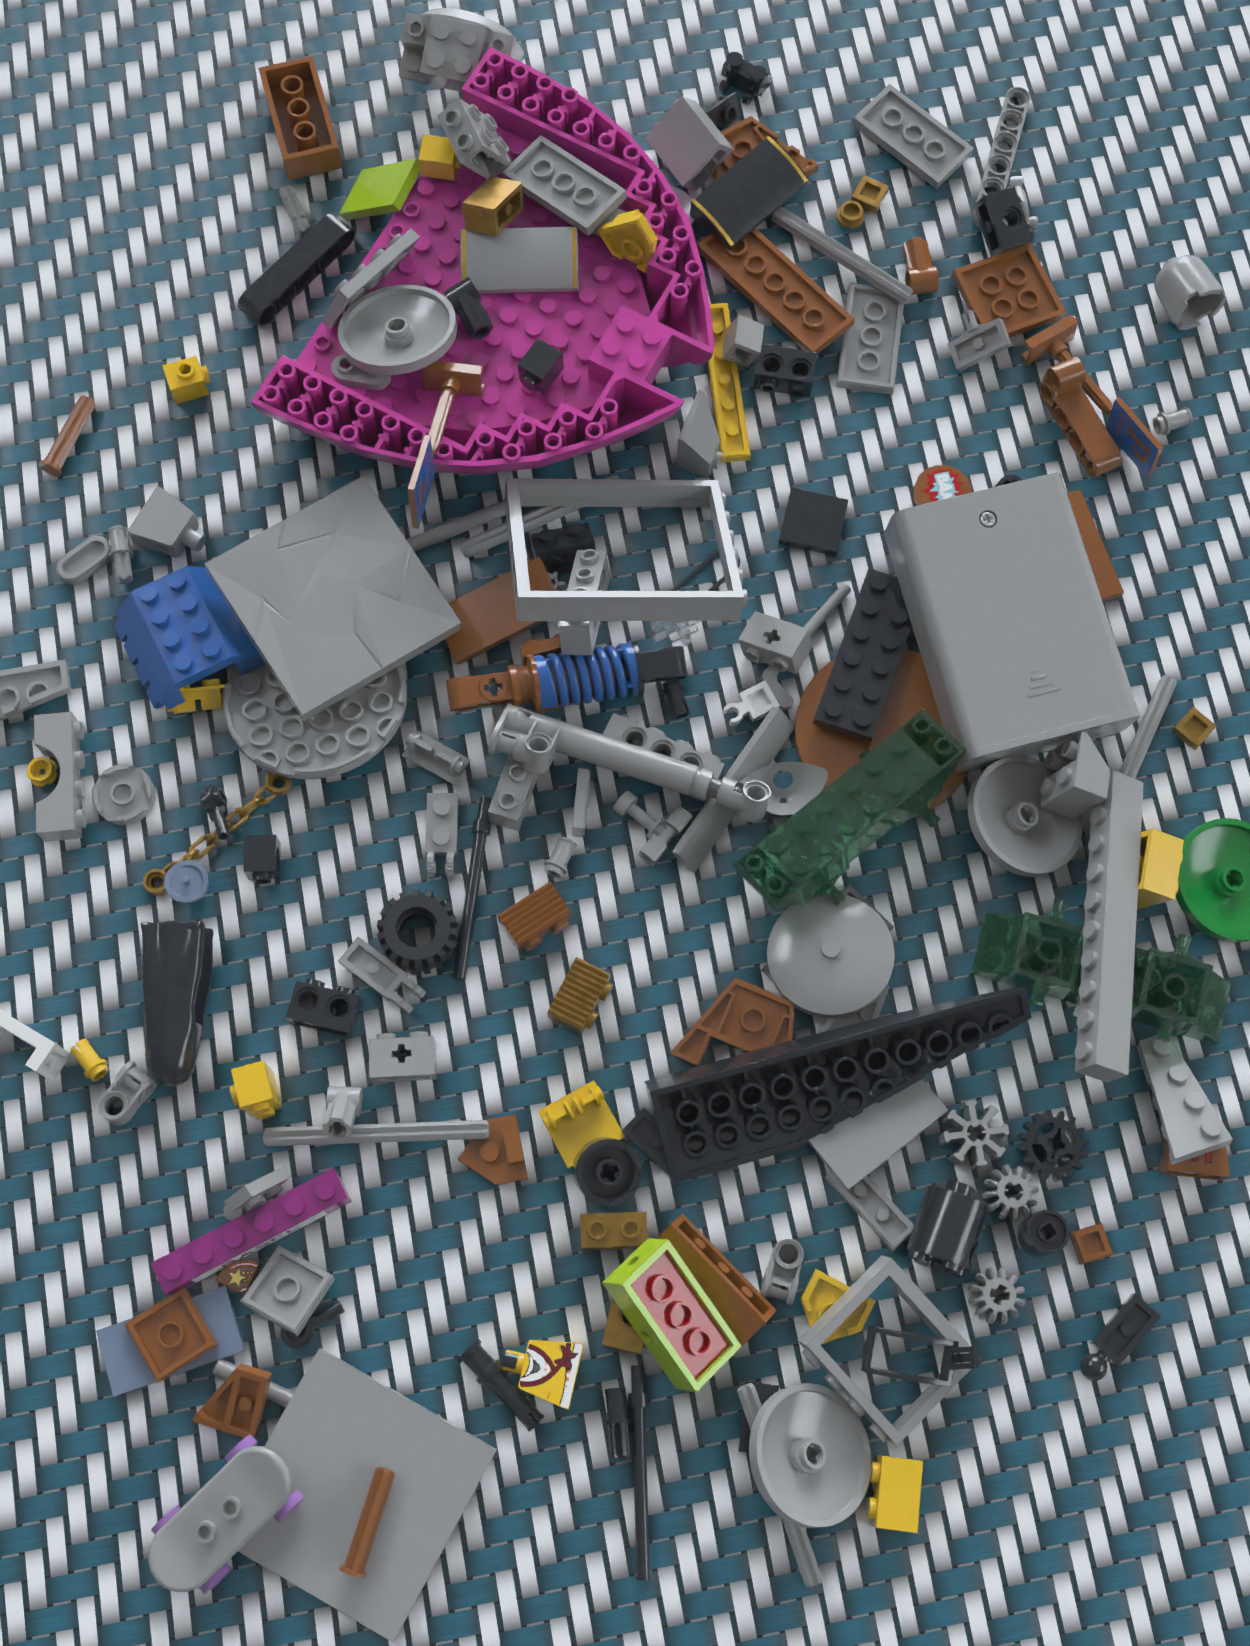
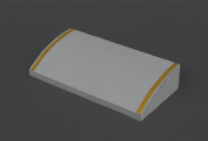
[460,227,579,293]

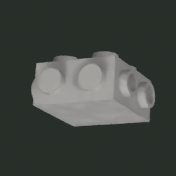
[437,98,512,179]

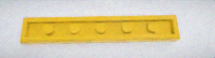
[707,303,751,463]

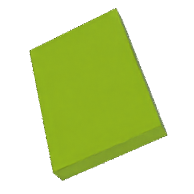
[339,158,420,221]

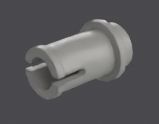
[1153,407,1193,435]
[544,836,577,878]

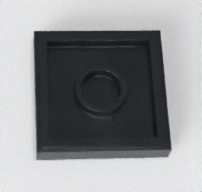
[778,487,849,556]

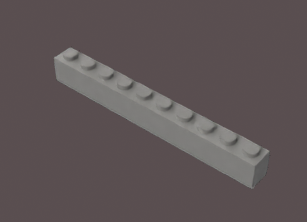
[1075,770,1144,1083]

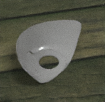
[741,762,828,816]

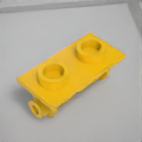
[167,679,226,714]

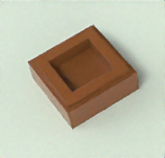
[1070,1223,1113,1265]

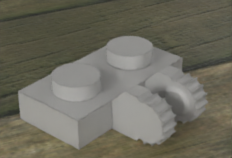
[223,1166,292,1221]

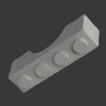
[34,712,86,842]

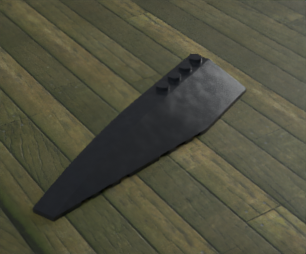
[644,986,1032,1184]

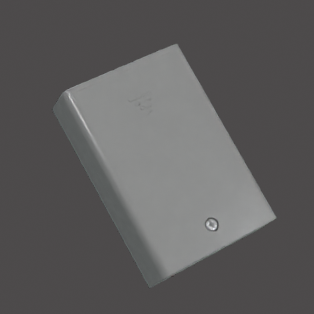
[884,472,1140,773]

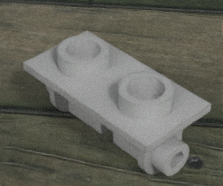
[402,731,470,786]

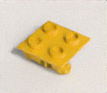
[537,1080,625,1168]

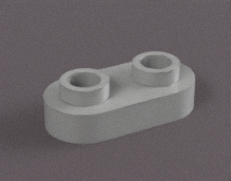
[331,354,391,391]

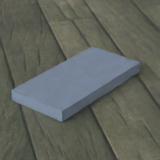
[96,1286,246,1397]

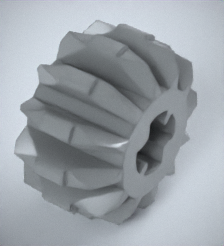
[982,1164,1039,1222]
[968,1267,1025,1325]

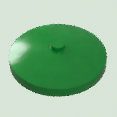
[1175,818,1250,943]

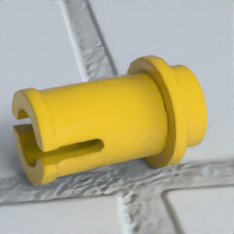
[70,1039,109,1081]

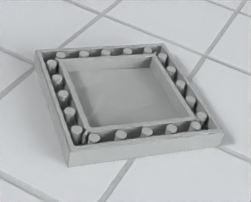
[205,476,461,722]

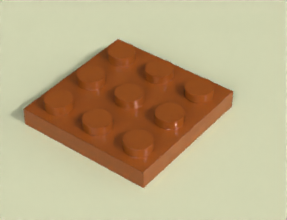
[952,243,1067,338]

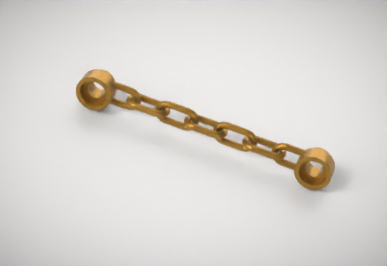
[143,772,292,896]

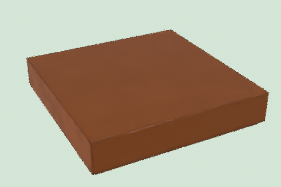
[125,1286,218,1383]

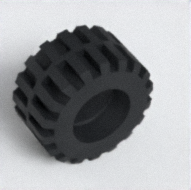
[377,889,459,975]

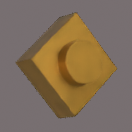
[851,175,889,214]
[1171,707,1217,751]

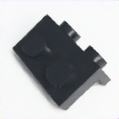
[530,522,596,574]

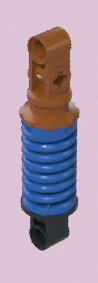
[446,640,688,713]

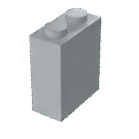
[645,96,733,191]

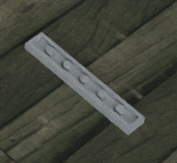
[672,707,795,872]

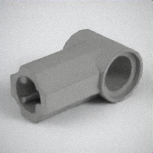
[322,1086,363,1142]

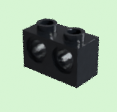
[753,344,818,398]
[286,979,362,1038]

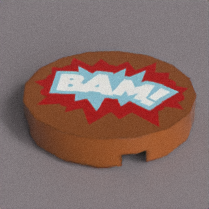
[913,465,972,506]

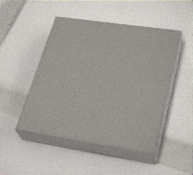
[240,1245,335,1337]

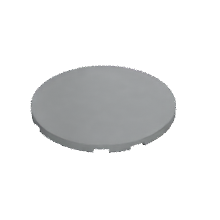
[223,663,408,779]

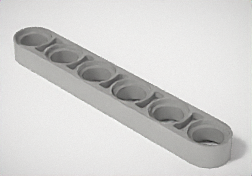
[972,87,1030,228]

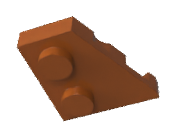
[192,1363,272,1439]

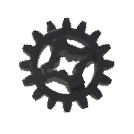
[1016,1110,1089,1182]

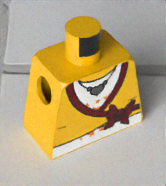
[502,1340,584,1409]

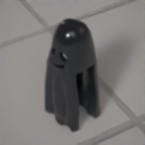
[141,921,214,1087]

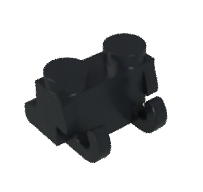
[719,52,773,106]

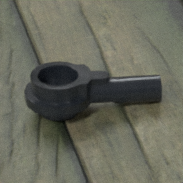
[200,784,230,840]
[280,1300,345,1349]

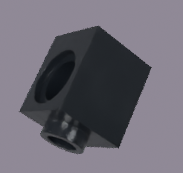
[243,835,281,884]

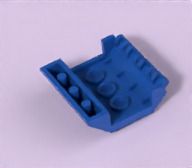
[114,566,265,709]

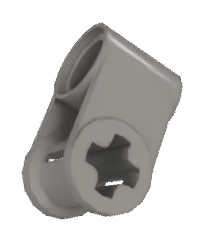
[98,1061,157,1126]
[760,1239,804,1306]

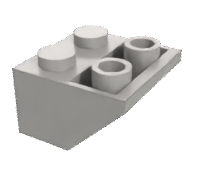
[1040,731,1110,819]

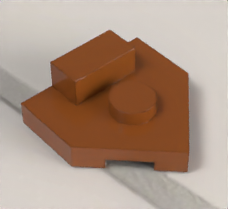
[458,1114,528,1186]

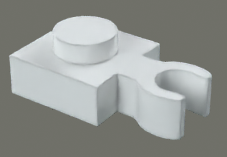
[723,680,780,726]

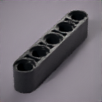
[238,213,355,326]

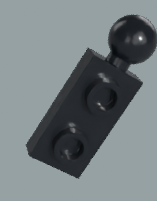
[1080,1293,1161,1381]

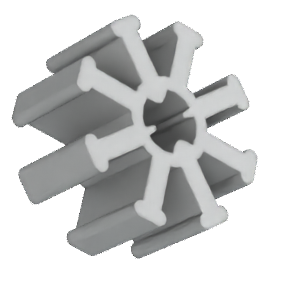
[938,1100,1009,1170]

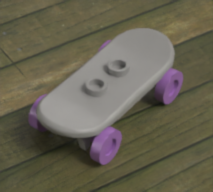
[148,1434,305,1595]

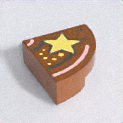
[215,1260,261,1294]

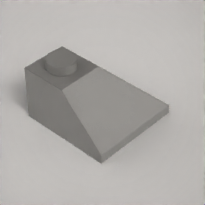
[676,389,723,478]

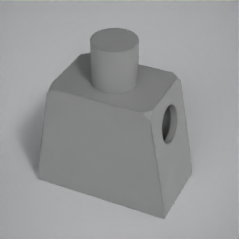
[127,486,206,558]

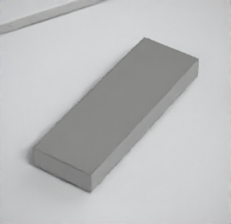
[825,1172,914,1252]

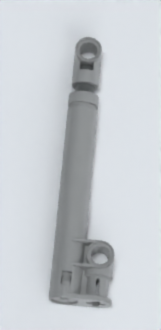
[488,704,771,822]

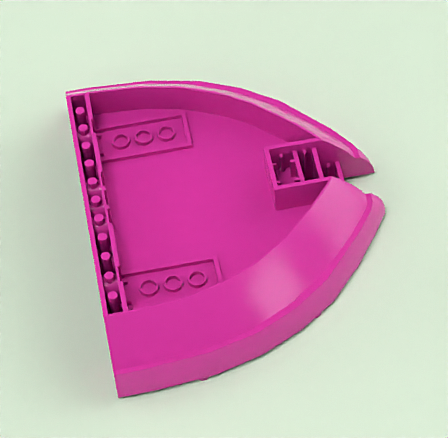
[251,47,714,475]

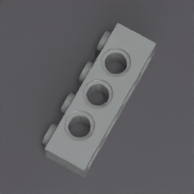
[558,549,610,655]
[603,713,725,804]

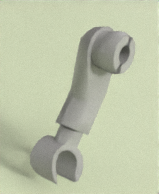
[1007,176,1038,232]

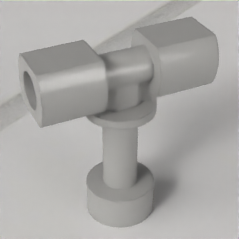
[613,791,693,867]

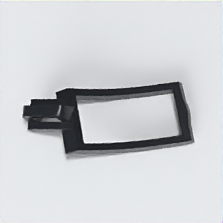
[861,1325,982,1387]

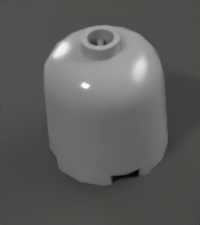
[1154,255,1227,330]

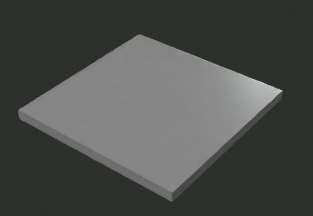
[238,1348,497,1643]

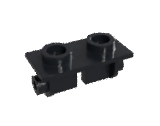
[705,92,741,131]

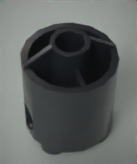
[907,1180,989,1278]

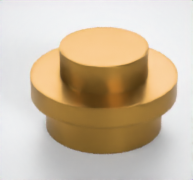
[836,201,865,229]

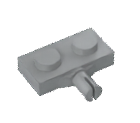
[947,310,1012,371]

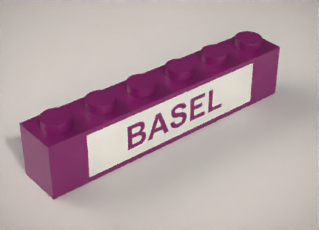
[151,1168,352,1295]

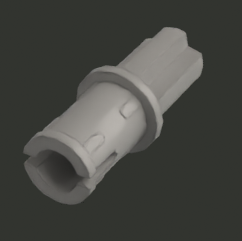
[108,525,134,584]

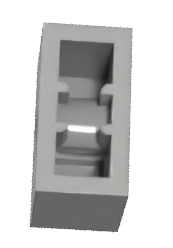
[738,611,813,674]
[488,755,539,831]
[369,1031,437,1083]

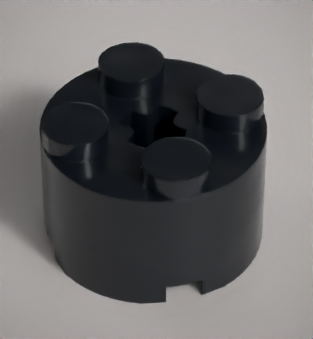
[573,1137,642,1206]

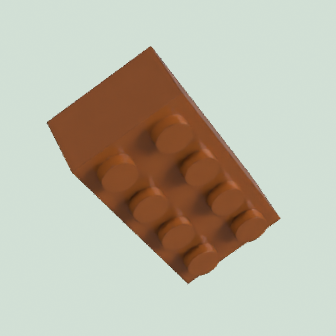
[258,56,343,181]

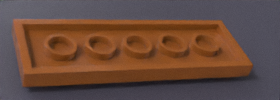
[696,228,855,353]

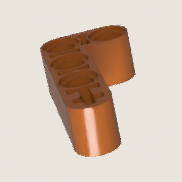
[1040,357,1122,478]

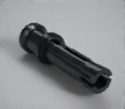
[457,1338,545,1432]

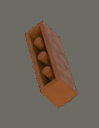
[657,1213,777,1348]

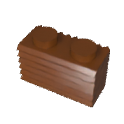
[497,882,571,952]

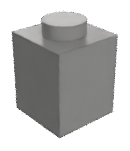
[722,315,764,368]

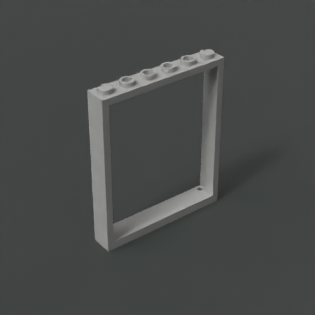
[505,478,748,621]

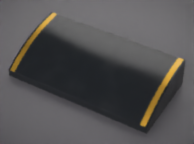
[690,135,809,250]

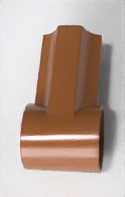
[902,237,939,295]

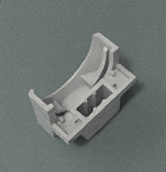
[398,8,524,92]

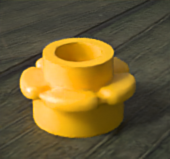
[27,757,57,787]

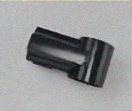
[443,277,494,340]

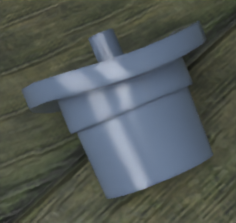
[164,860,209,904]

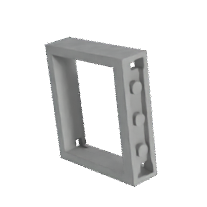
[797,1255,971,1446]

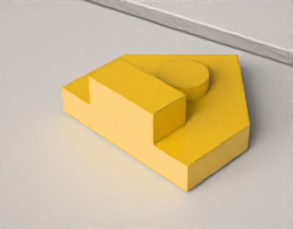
[597,209,658,274]
[800,1269,876,1344]

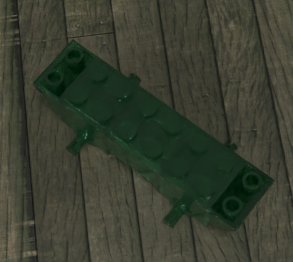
[733,709,966,911]
[970,898,1231,1045]

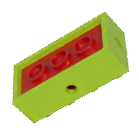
[602,1238,741,1393]

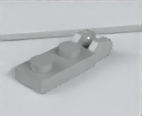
[425,793,459,878]
[338,937,426,1014]

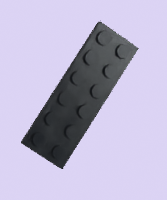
[813,568,912,743]

